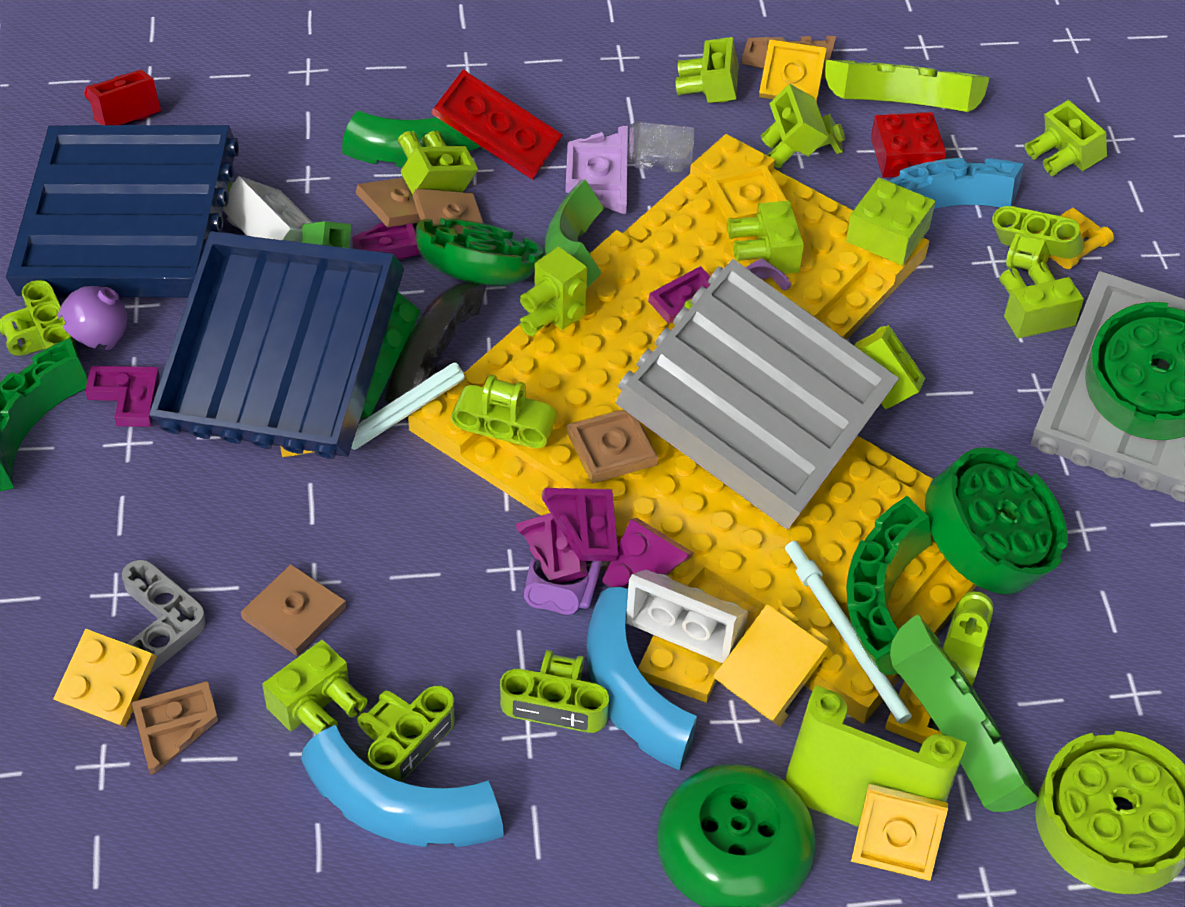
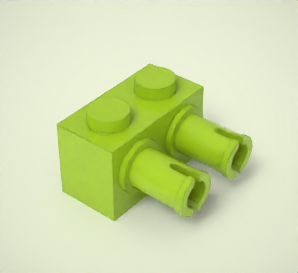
[675,37,739,103]
[760,83,829,168]
[1024,100,1107,176]
[398,131,478,195]
[727,201,804,274]
[520,246,587,336]
[999,262,1084,339]
[854,325,925,410]
[262,640,368,735]

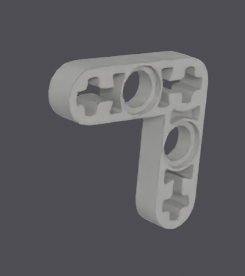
[122,560,206,675]

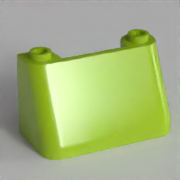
[785,685,967,827]

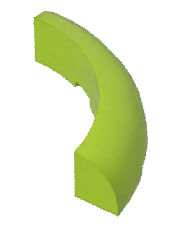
[825,60,989,112]

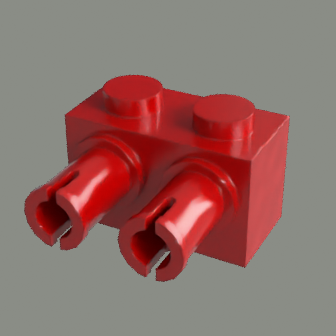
[84,69,161,125]

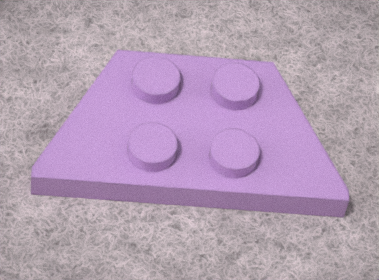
[566,126,628,214]

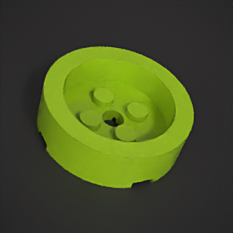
[1035,731,1185,894]

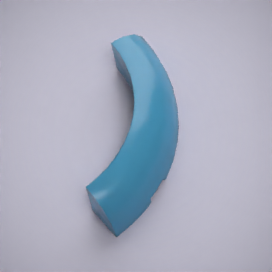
[884,158,1024,209]
[586,587,697,771]
[301,725,504,847]

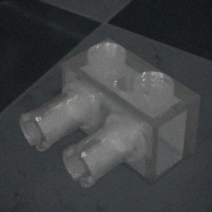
[627,121,695,173]

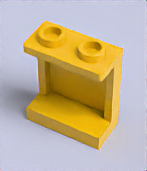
[713,604,833,727]

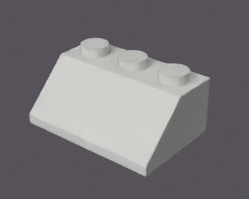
[223,176,313,242]
[626,569,749,663]

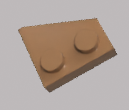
[131,681,218,775]

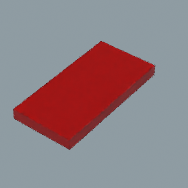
[431,69,563,180]

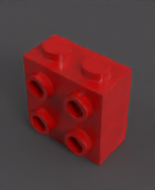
[871,112,946,178]

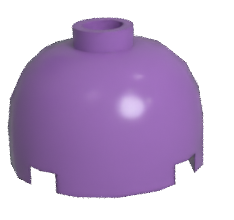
[57,286,128,350]

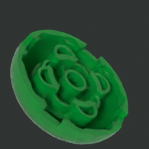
[416,218,543,286]
[657,763,816,907]

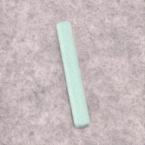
[351,363,465,450]

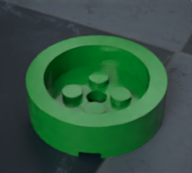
[1085,302,1185,440]
[925,447,1068,594]

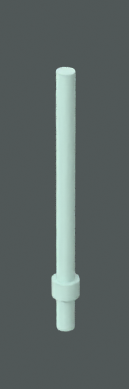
[785,541,912,724]

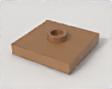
[356,178,420,227]
[413,189,483,234]
[567,409,658,483]
[241,564,346,656]

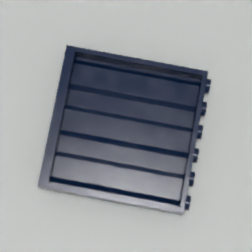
[6,125,239,298]
[149,231,404,459]

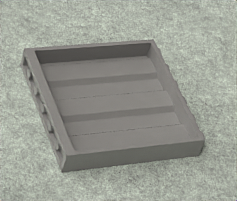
[615,259,899,530]
[1030,271,1185,502]

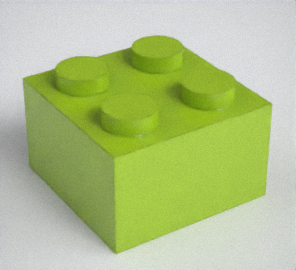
[846,177,936,266]

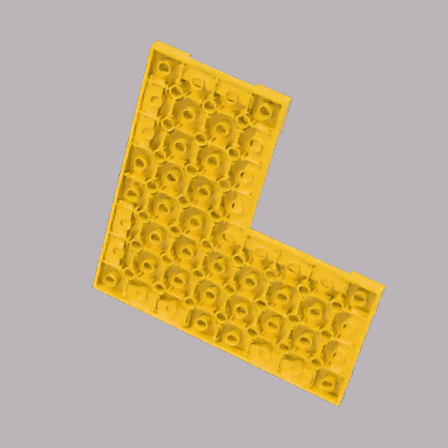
[408,134,1009,724]

